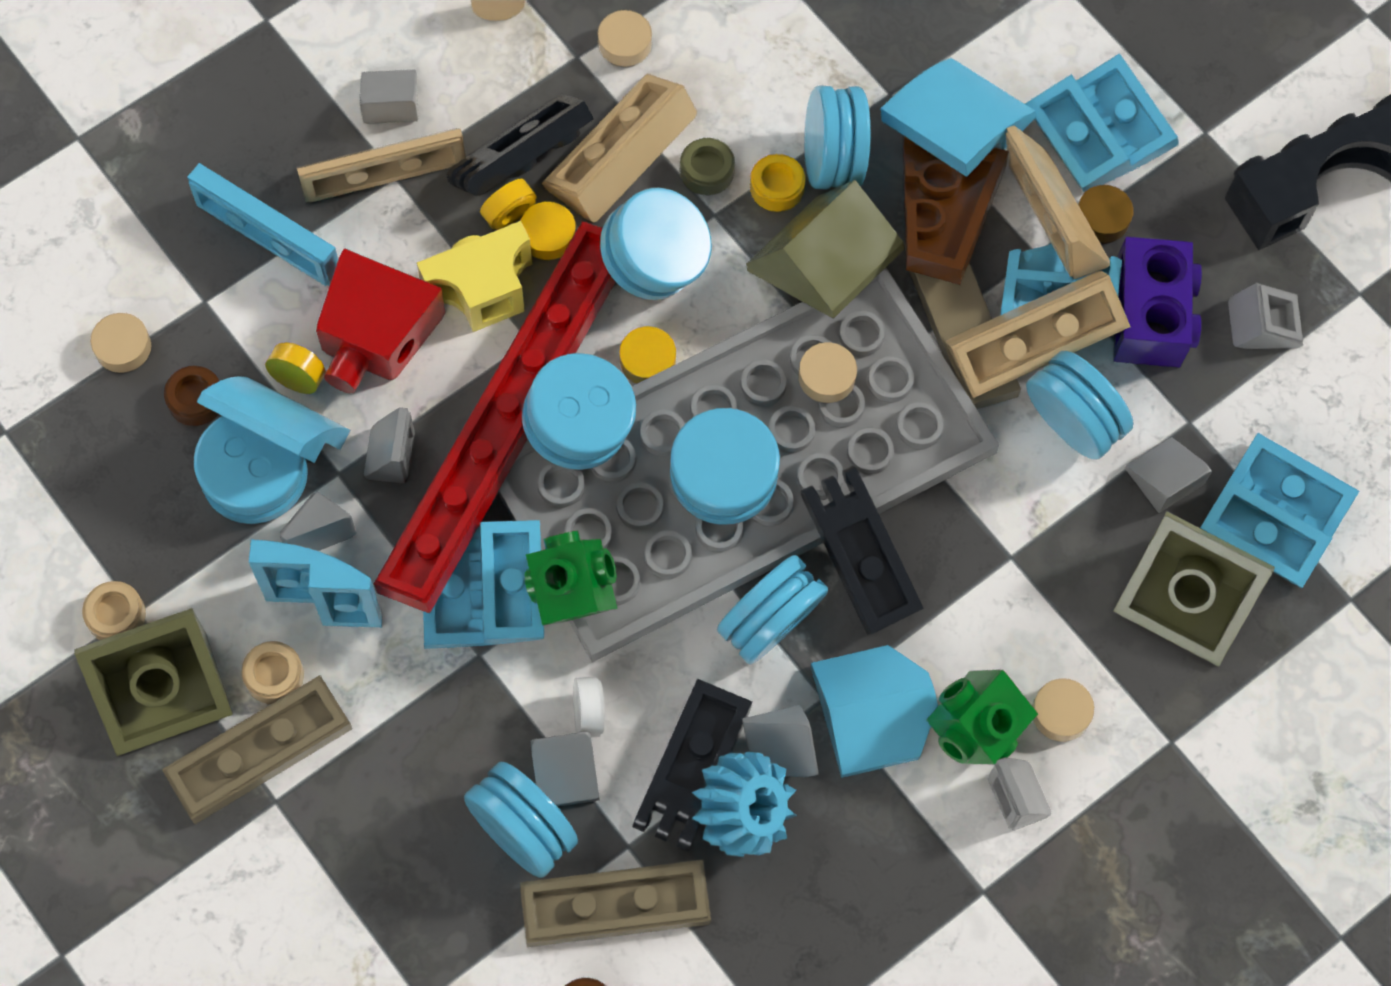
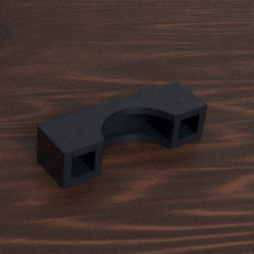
[1224,94,1391,251]

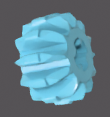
[692,752,797,857]

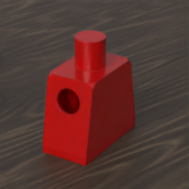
[316,248,446,394]

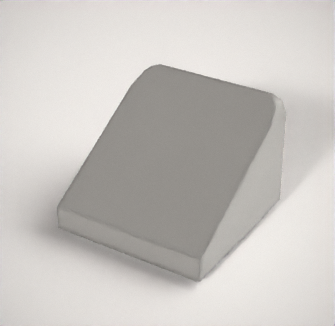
[360,69,418,124]
[1228,283,1303,349]
[364,407,415,483]
[1125,437,1212,513]
[279,491,356,551]
[742,705,818,777]
[530,732,600,807]
[988,758,1051,831]

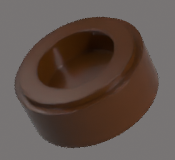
[164,366,219,426]

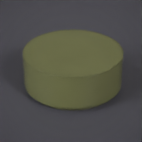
[680,138,735,195]

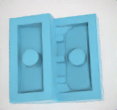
[1025,53,1179,192]
[881,58,1036,177]
[197,376,351,463]
[1200,433,1360,589]
[423,520,544,649]
[249,539,383,628]

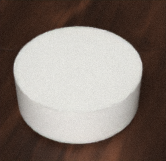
[573,677,605,737]

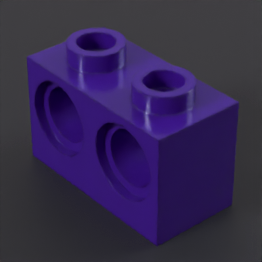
[1113,237,1202,368]

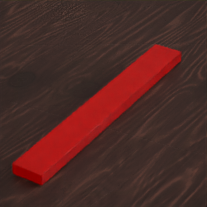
[373,221,615,614]

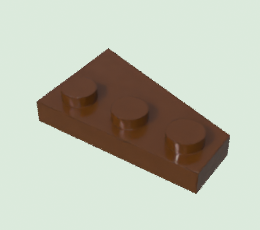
[902,136,1009,285]

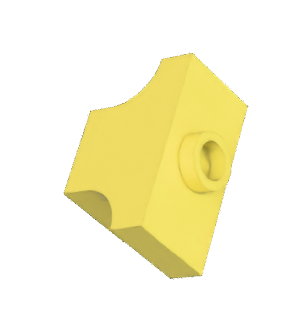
[417,221,532,332]

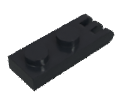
[447,93,594,196]
[800,466,924,635]
[632,678,753,851]

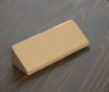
[542,74,697,223]
[1005,125,1110,280]
[297,128,465,203]
[945,271,1130,398]

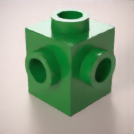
[525,531,618,626]
[926,670,1038,765]

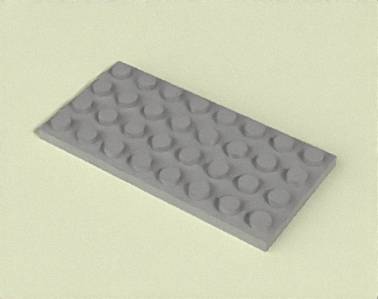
[498,268,999,663]

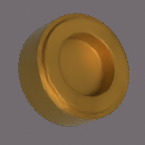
[1078,185,1133,243]

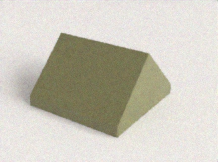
[746,180,904,319]
[1113,512,1275,667]
[74,608,233,756]

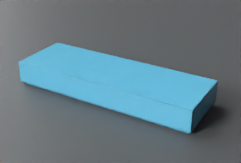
[187,163,339,286]

